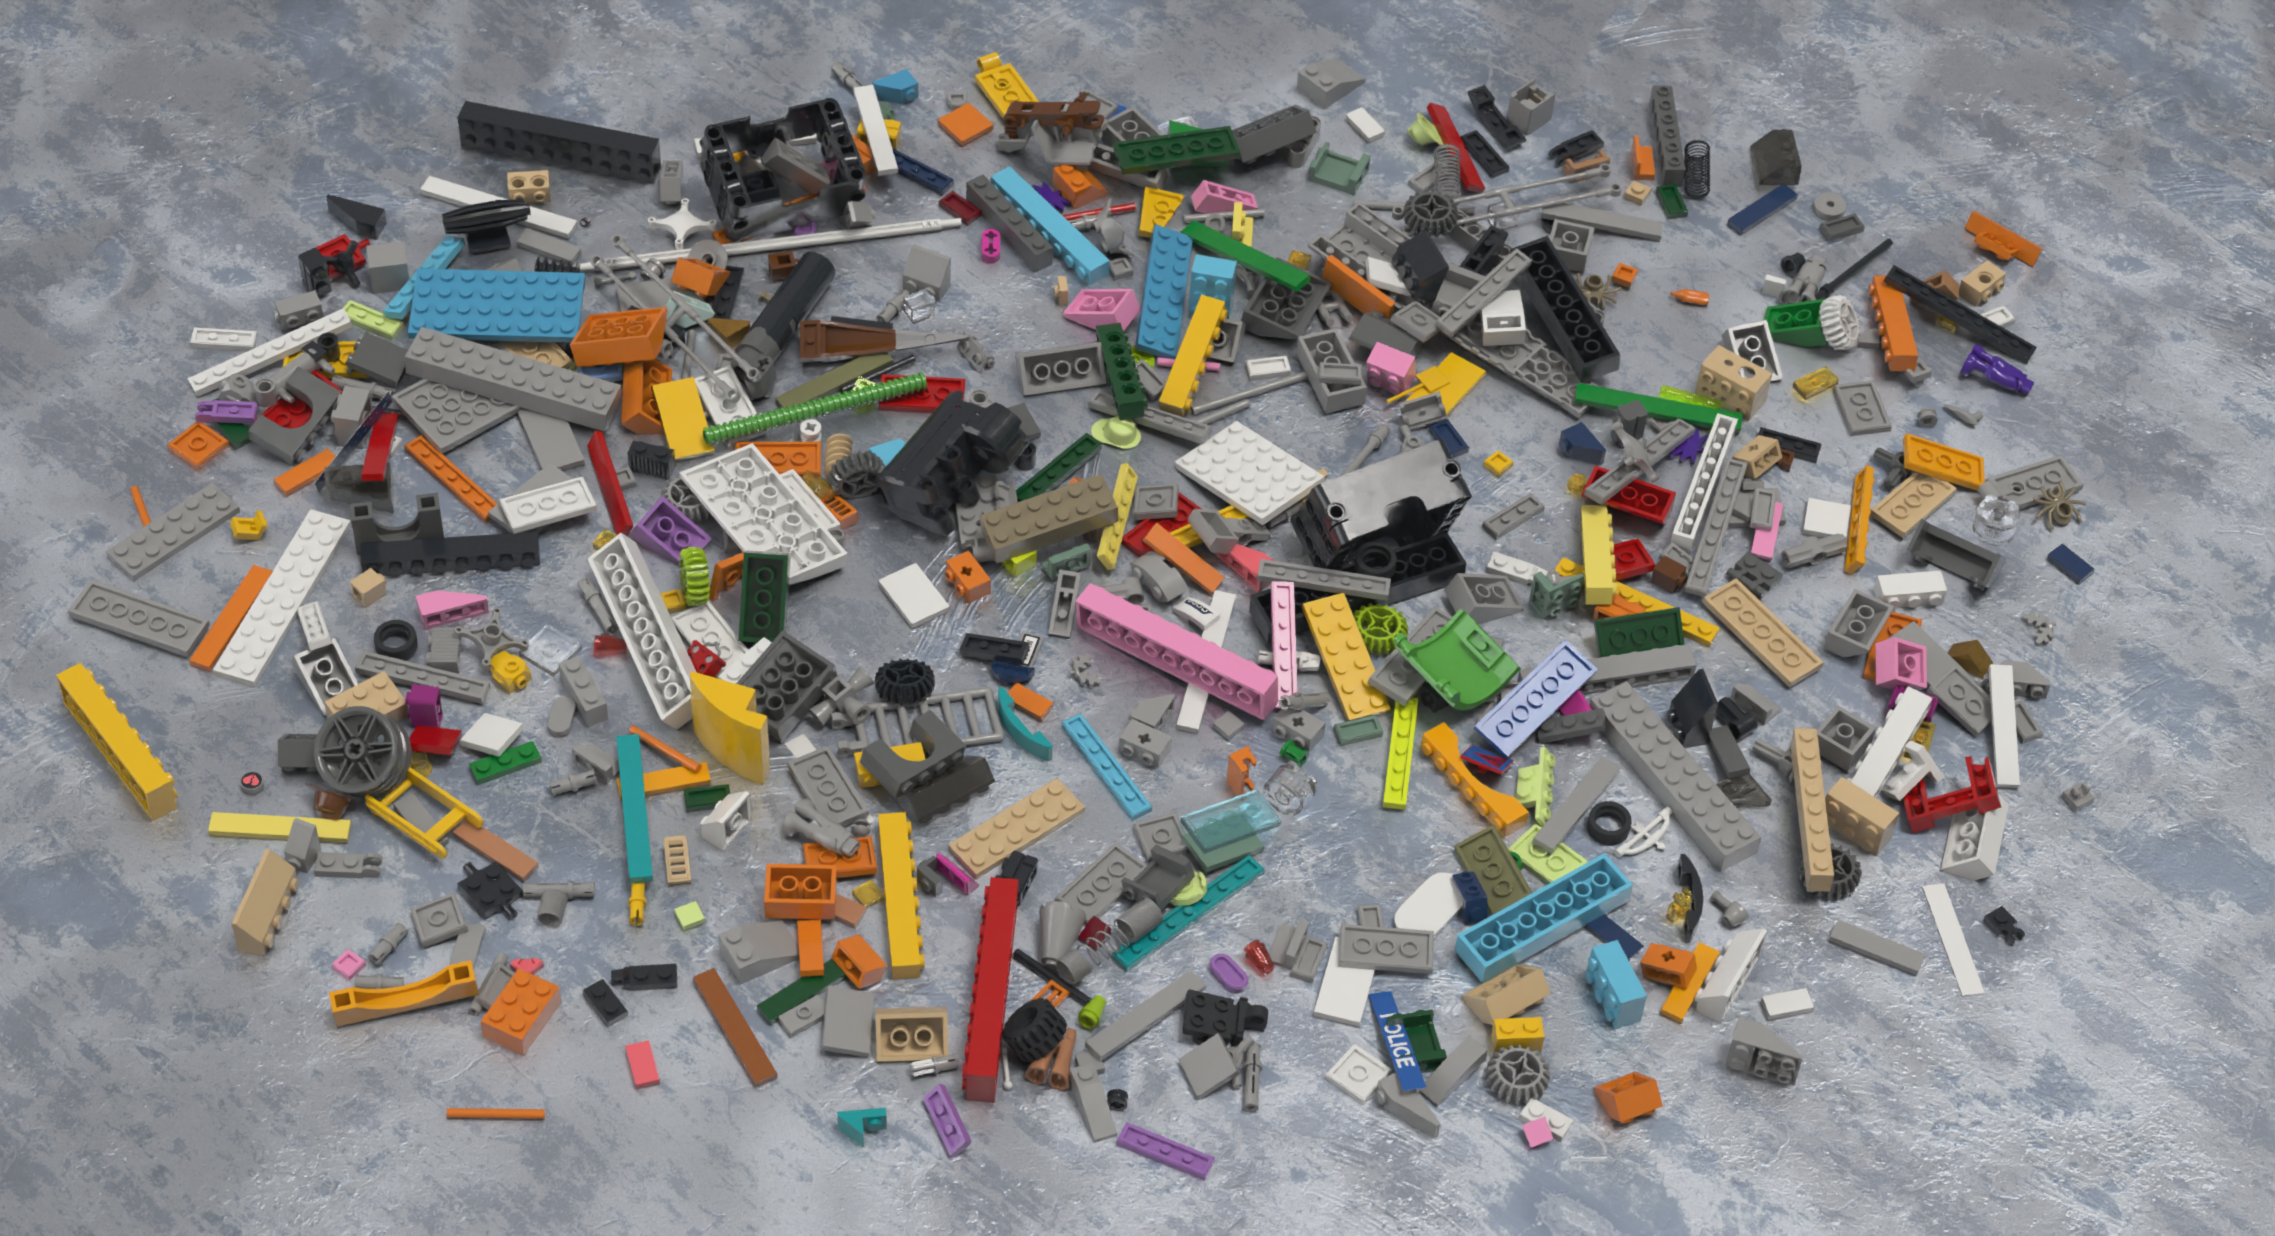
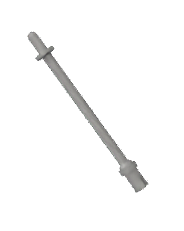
[1341,424,1390,475]

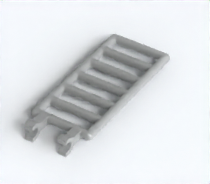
[831,687,1004,759]

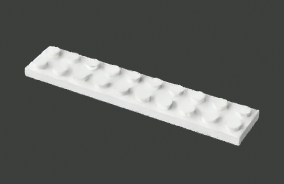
[213,509,351,687]

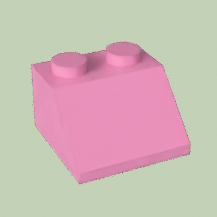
[1876,637,1927,690]

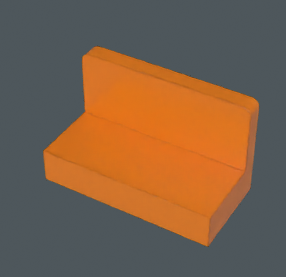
[1631,135,1655,180]

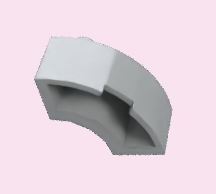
[1130,551,1188,602]

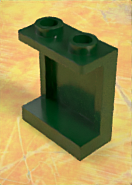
[1386,1010,1447,1073]

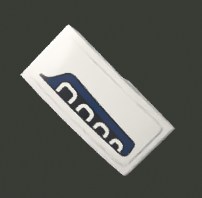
[1172,597,1220,631]

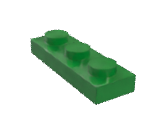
[469,741,542,785]

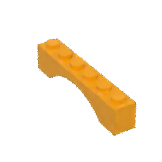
[1421,722,1529,838]
[329,960,479,1027]

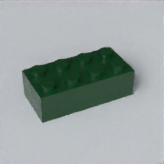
[738,550,791,642]

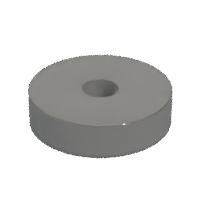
[1813,192,1847,221]

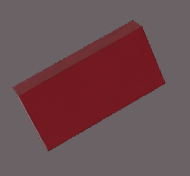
[939,191,982,226]

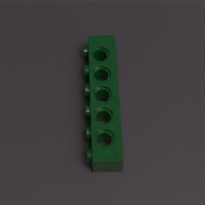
[1096,323,1148,420]

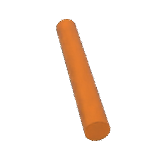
[130,486,151,527]

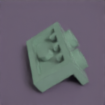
[1043,543,1091,581]

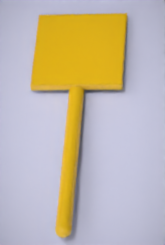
[1386,366,1450,403]

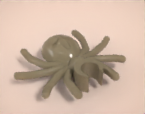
[1577,272,1621,309]
[2033,482,2086,531]

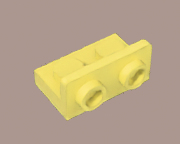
[1232,202,1253,247]

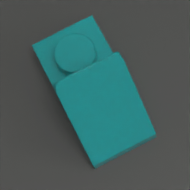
[837,1108,887,1146]

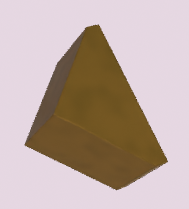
[708,318,751,349]
[1948,640,1993,679]

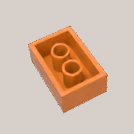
[764,864,837,919]
[481,968,561,1056]

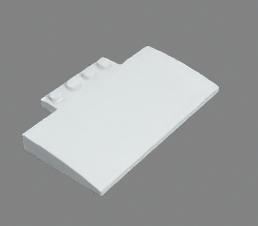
[679,443,848,585]

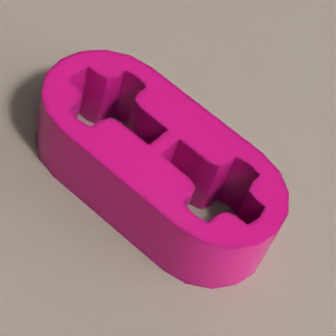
[981,229,1000,264]

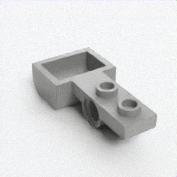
[1188,509,1271,554]

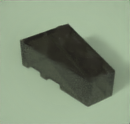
[325,463,394,513]

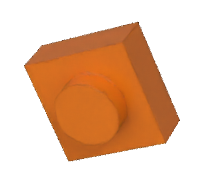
[1611,263,1638,288]

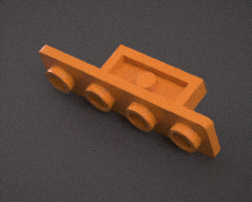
[1965,211,2042,266]

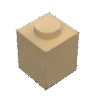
[350,568,387,608]

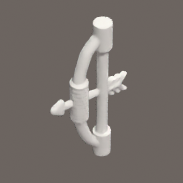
[1614,806,1673,858]

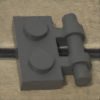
[1726,552,1783,597]

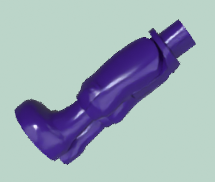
[1960,344,2035,395]

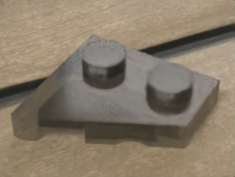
[1716,774,1772,808]

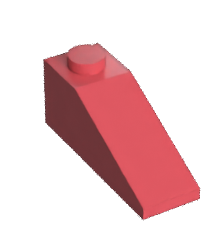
[1215,544,1275,592]

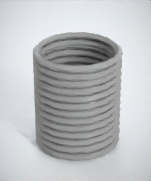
[537,888,568,927]

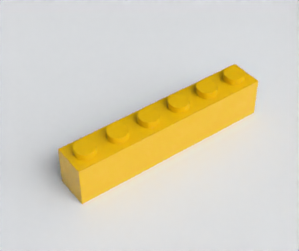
[1159,295,1228,418]

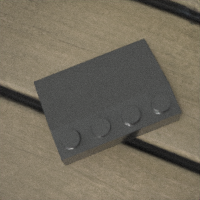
[1232,104,1317,164]
[1241,257,1332,339]
[736,630,838,742]

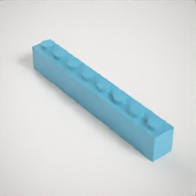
[990,166,1110,285]

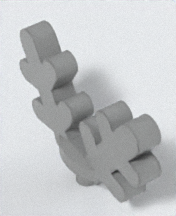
[2022,611,2056,646]
[1069,653,1102,688]

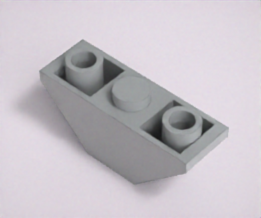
[1980,660,2050,699]

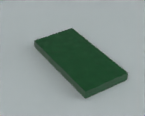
[1594,607,1685,658]

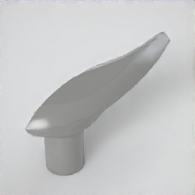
[1943,404,1983,425]

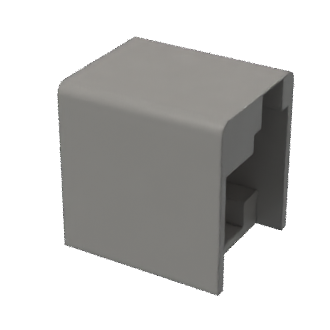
[1507,79,1555,136]
[366,241,409,294]

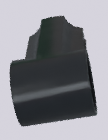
[1716,697,1758,740]

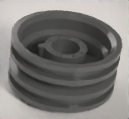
[314,706,412,799]

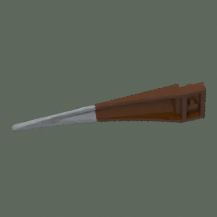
[800,320,969,363]

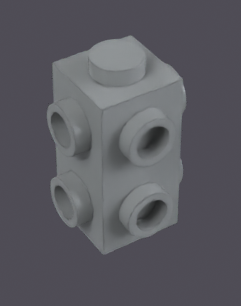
[273,290,323,330]

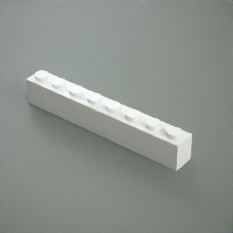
[1670,413,1738,555]

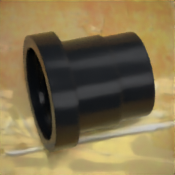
[1780,253,1806,276]

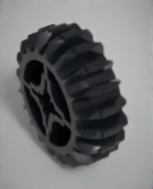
[875,658,935,706]

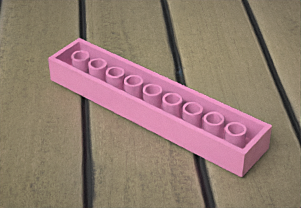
[1075,583,1278,720]

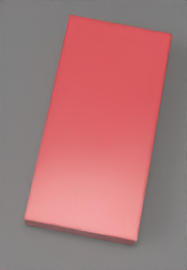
[625,1040,660,1089]

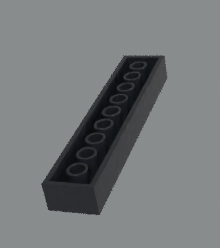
[458,101,661,184]
[1249,532,1467,643]

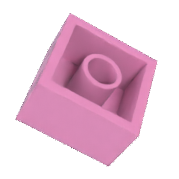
[1366,342,1416,397]

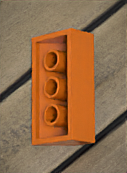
[621,359,672,434]

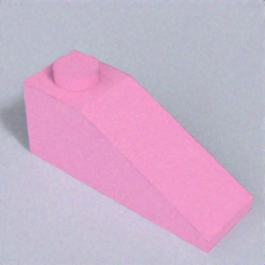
[1191,180,1258,213]
[416,590,489,630]

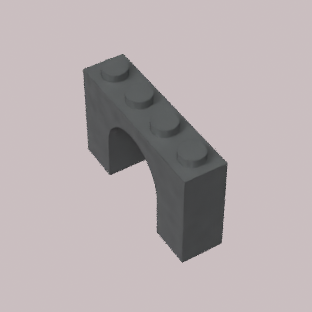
[248,366,341,466]
[349,492,444,555]
[860,710,966,798]

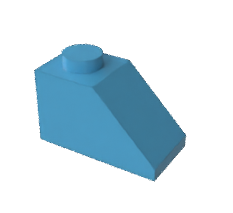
[872,69,919,104]

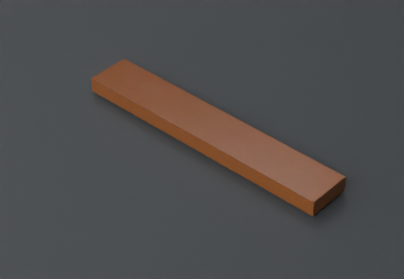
[693,968,778,1087]

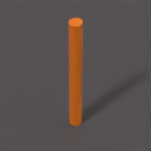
[629,725,701,773]
[447,1108,545,1119]

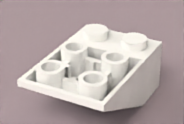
[1480,290,1526,346]

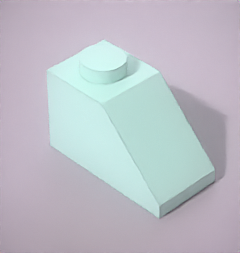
[665,291,715,328]

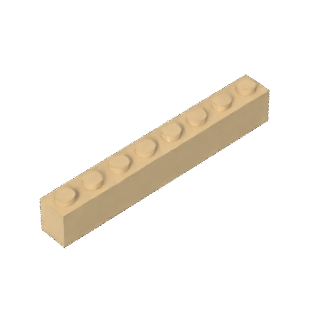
[1790,728,1834,892]

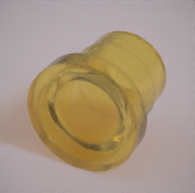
[410,752,432,778]

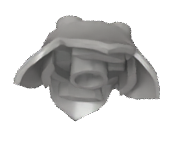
[1093,198,1134,257]

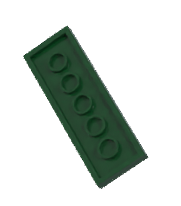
[1113,126,1241,175]

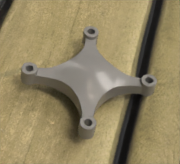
[1611,420,1661,483]
[453,607,529,671]

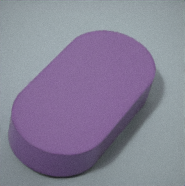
[1210,954,1248,993]

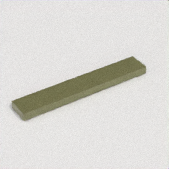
[775,353,893,409]

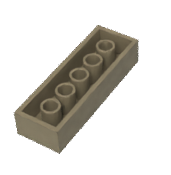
[980,474,1118,564]

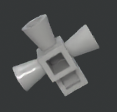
[809,667,874,727]

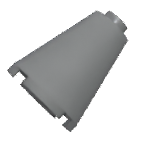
[1040,901,1086,970]

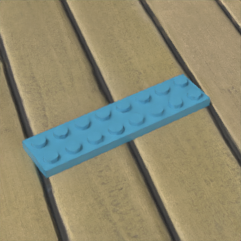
[1135,224,1192,359]

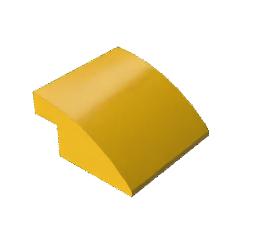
[690,671,770,785]

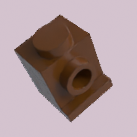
[768,251,798,284]

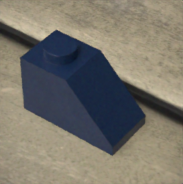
[1559,422,1606,465]

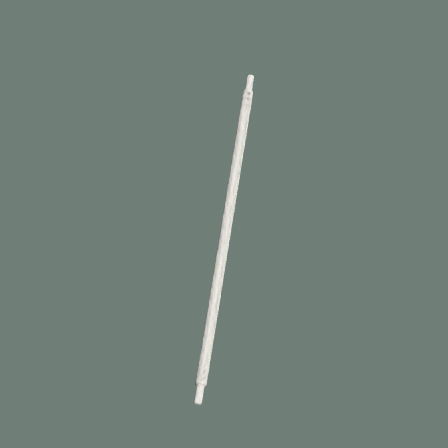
[574,218,961,272]

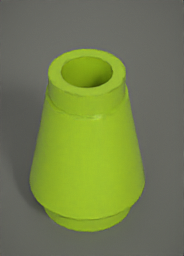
[1078,995,1106,1029]

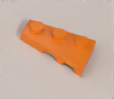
[709,553,744,602]

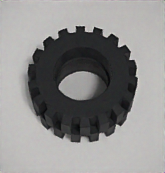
[1002,998,1067,1062]

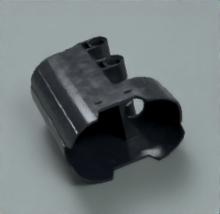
[874,391,1030,535]

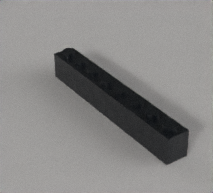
[361,531,540,576]

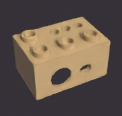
[1695,345,1772,421]

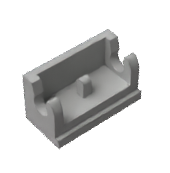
[1399,391,1447,431]

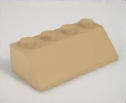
[231,849,300,956]

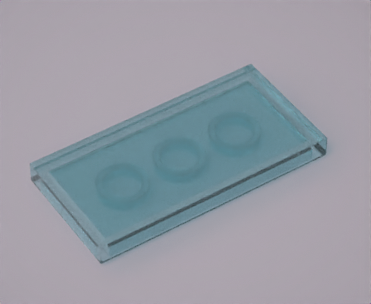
[1180,789,1282,854]

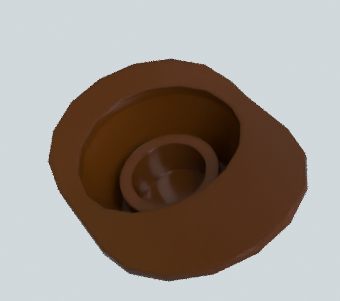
[305,783,356,820]

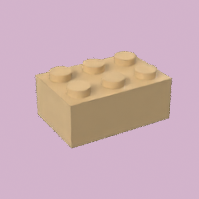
[325,671,408,744]
[1825,777,1899,856]

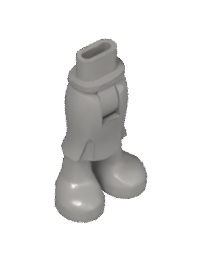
[1779,255,1827,305]
[782,799,860,857]

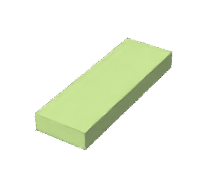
[343,300,404,340]

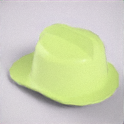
[1407,112,1444,146]
[1091,416,1141,449]

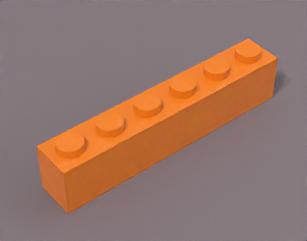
[1868,275,1918,371]

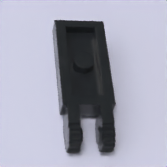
[1548,130,1604,167]

